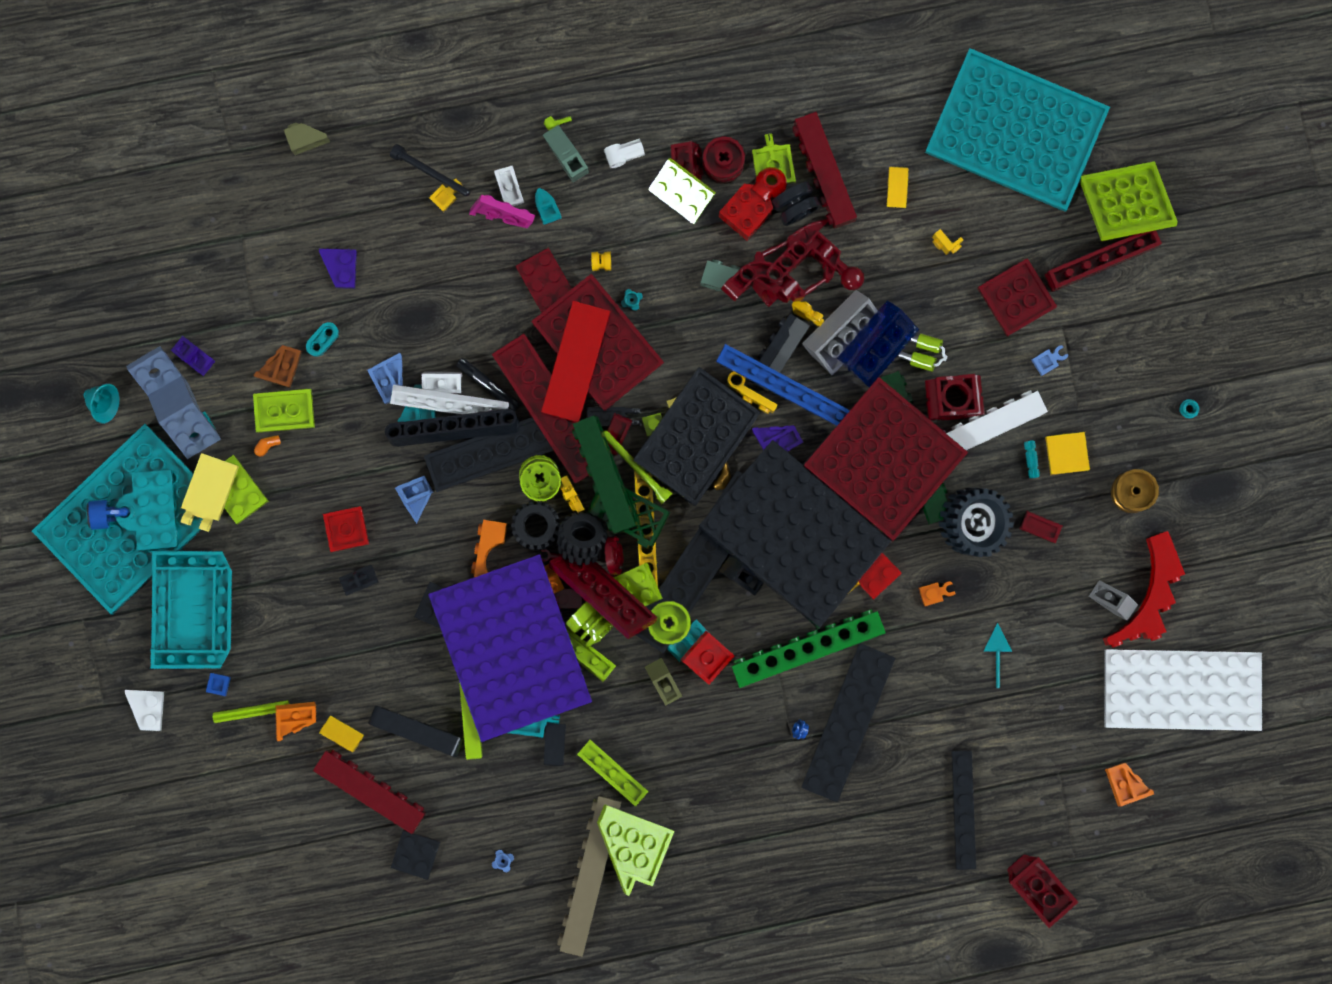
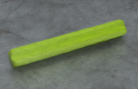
[213,701,290,723]

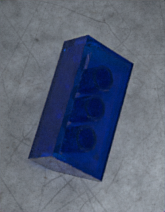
[837,300,920,388]

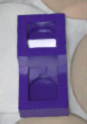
[171,336,215,376]

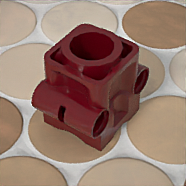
[925,374,985,421]

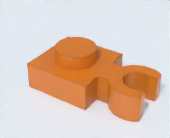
[919,582,956,607]

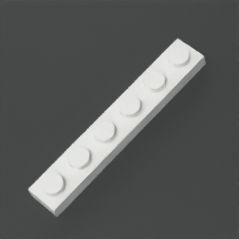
[390,385,509,415]

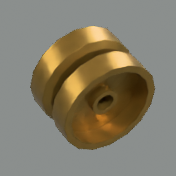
[1111,469,1159,513]

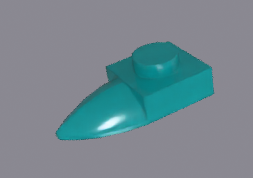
[535,188,562,225]

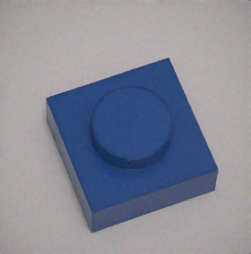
[206,673,231,696]

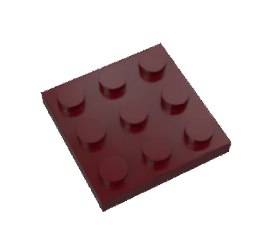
[977,258,1057,337]

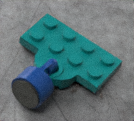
[87,470,178,551]

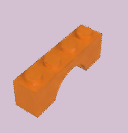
[471,520,508,577]

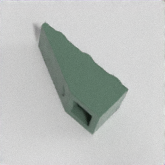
[543,125,589,183]
[700,259,750,291]

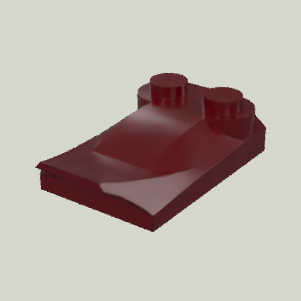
[1007,854,1078,928]

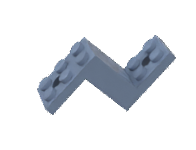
[126,346,221,459]

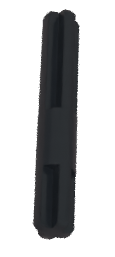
[456,358,520,412]

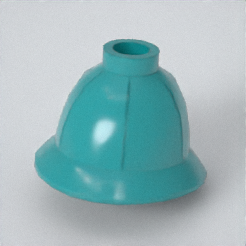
[83,384,119,423]

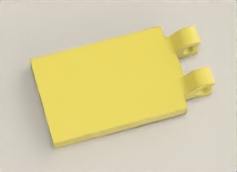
[181,453,239,532]

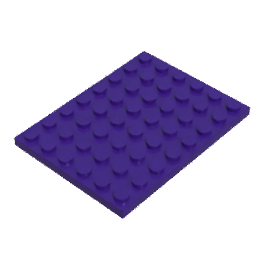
[428,554,592,742]

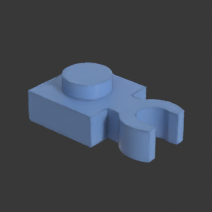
[1031,345,1068,376]

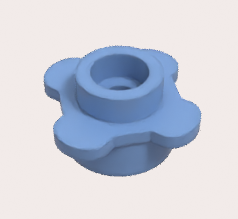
[492,850,514,872]

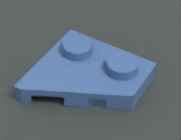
[367,353,403,404]

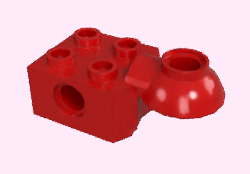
[719,167,787,241]

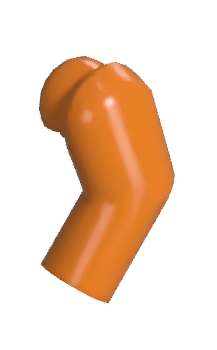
[254,435,281,457]

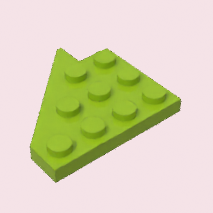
[597,804,674,896]

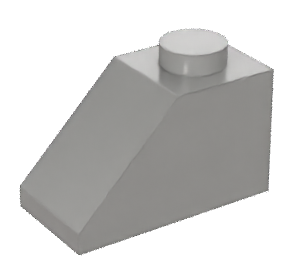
[1089,580,1138,621]

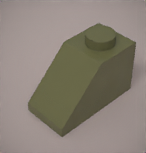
[284,123,330,155]
[645,658,682,706]

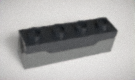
[748,314,809,393]

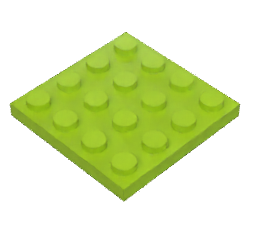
[1080,161,1178,241]

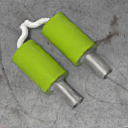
[899,334,947,372]

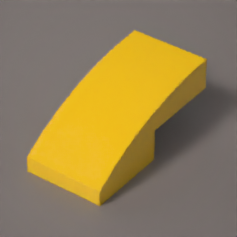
[886,167,908,208]

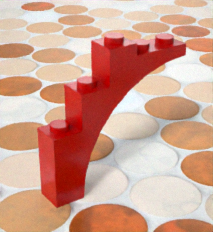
[1102,531,1185,648]

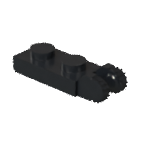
[587,407,641,427]

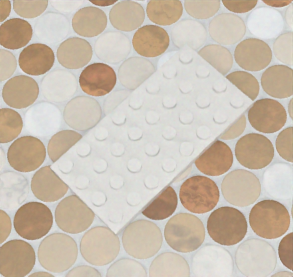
[1104,649,1262,731]

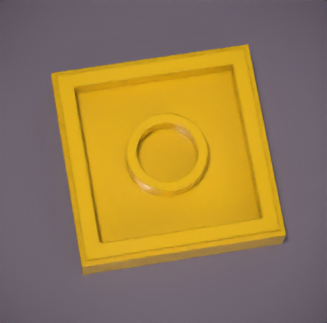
[1045,432,1090,475]

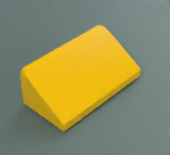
[319,716,364,752]

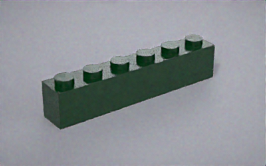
[572,415,639,534]

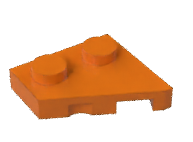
[275,702,316,741]
[1105,763,1154,806]

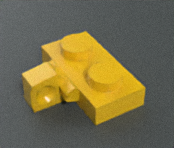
[560,475,585,514]

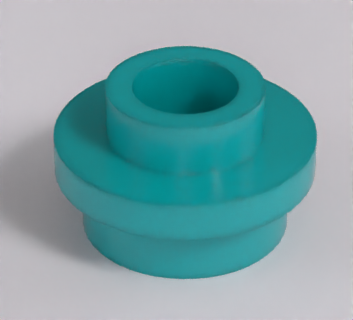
[1179,399,1199,419]

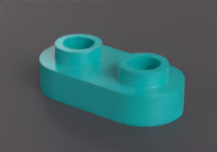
[306,322,339,357]

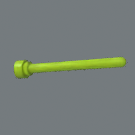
[604,431,672,504]

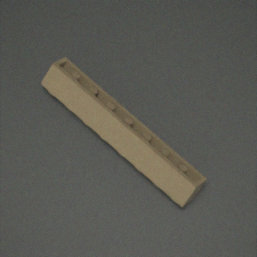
[557,795,622,957]

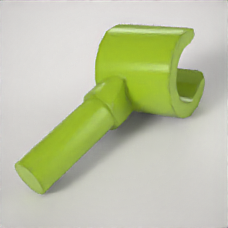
[544,116,572,130]

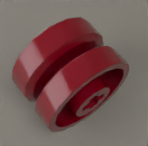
[702,136,745,184]

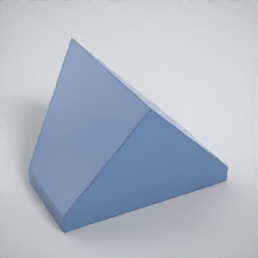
[395,476,433,524]

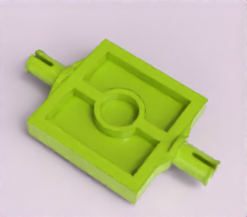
[752,134,796,185]

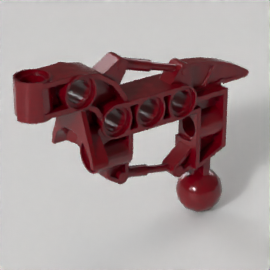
[721,219,864,307]

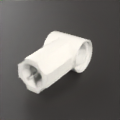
[604,139,645,168]

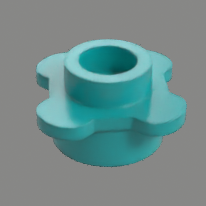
[621,289,643,311]

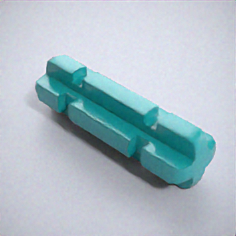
[1024,440,1040,478]

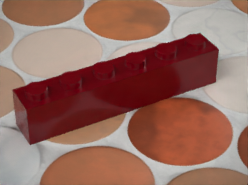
[792,112,857,229]
[1045,230,1162,292]
[313,749,426,834]

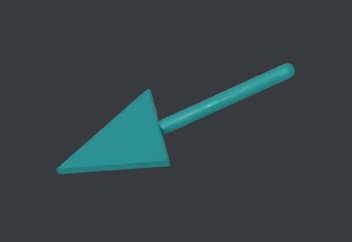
[984,622,1012,688]

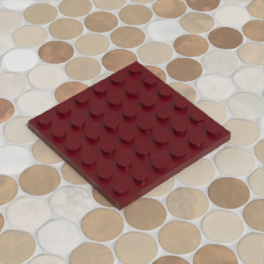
[803,377,968,541]

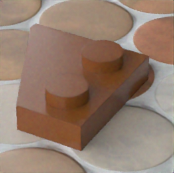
[254,345,302,388]

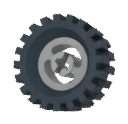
[939,487,1014,557]

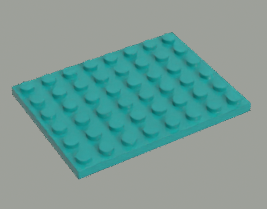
[925,48,1110,212]
[32,424,225,615]

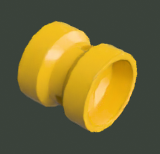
[591,251,611,271]

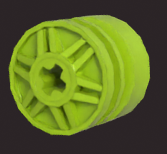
[519,455,561,501]
[565,602,613,647]

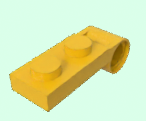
[727,371,777,414]

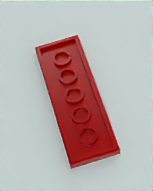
[541,301,610,422]

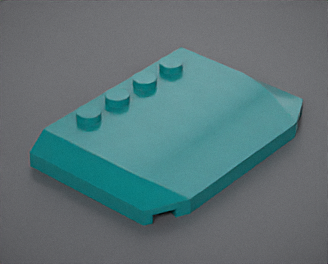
[151,551,232,669]

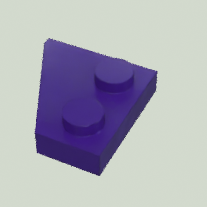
[319,249,357,289]
[751,425,803,452]

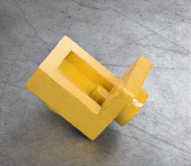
[932,229,963,255]

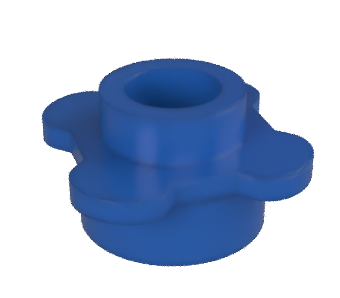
[792,719,809,740]

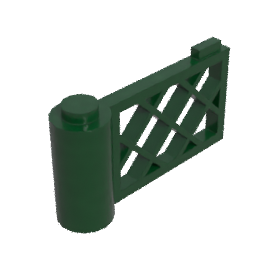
[587,488,670,548]

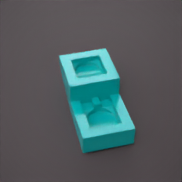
[667,619,707,662]

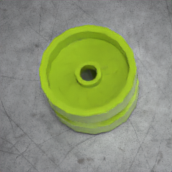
[648,601,691,645]

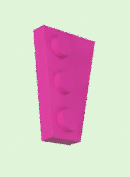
[469,195,535,228]

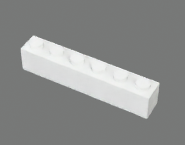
[944,390,1048,450]

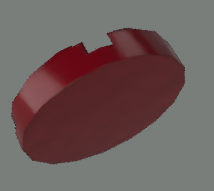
[605,536,624,576]

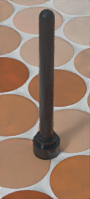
[390,144,470,197]

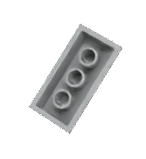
[802,290,885,375]

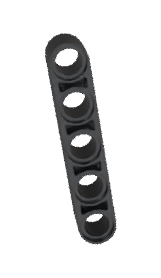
[368,705,464,757]

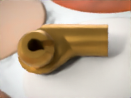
[713,462,731,490]

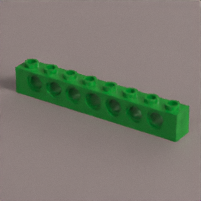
[731,609,886,688]

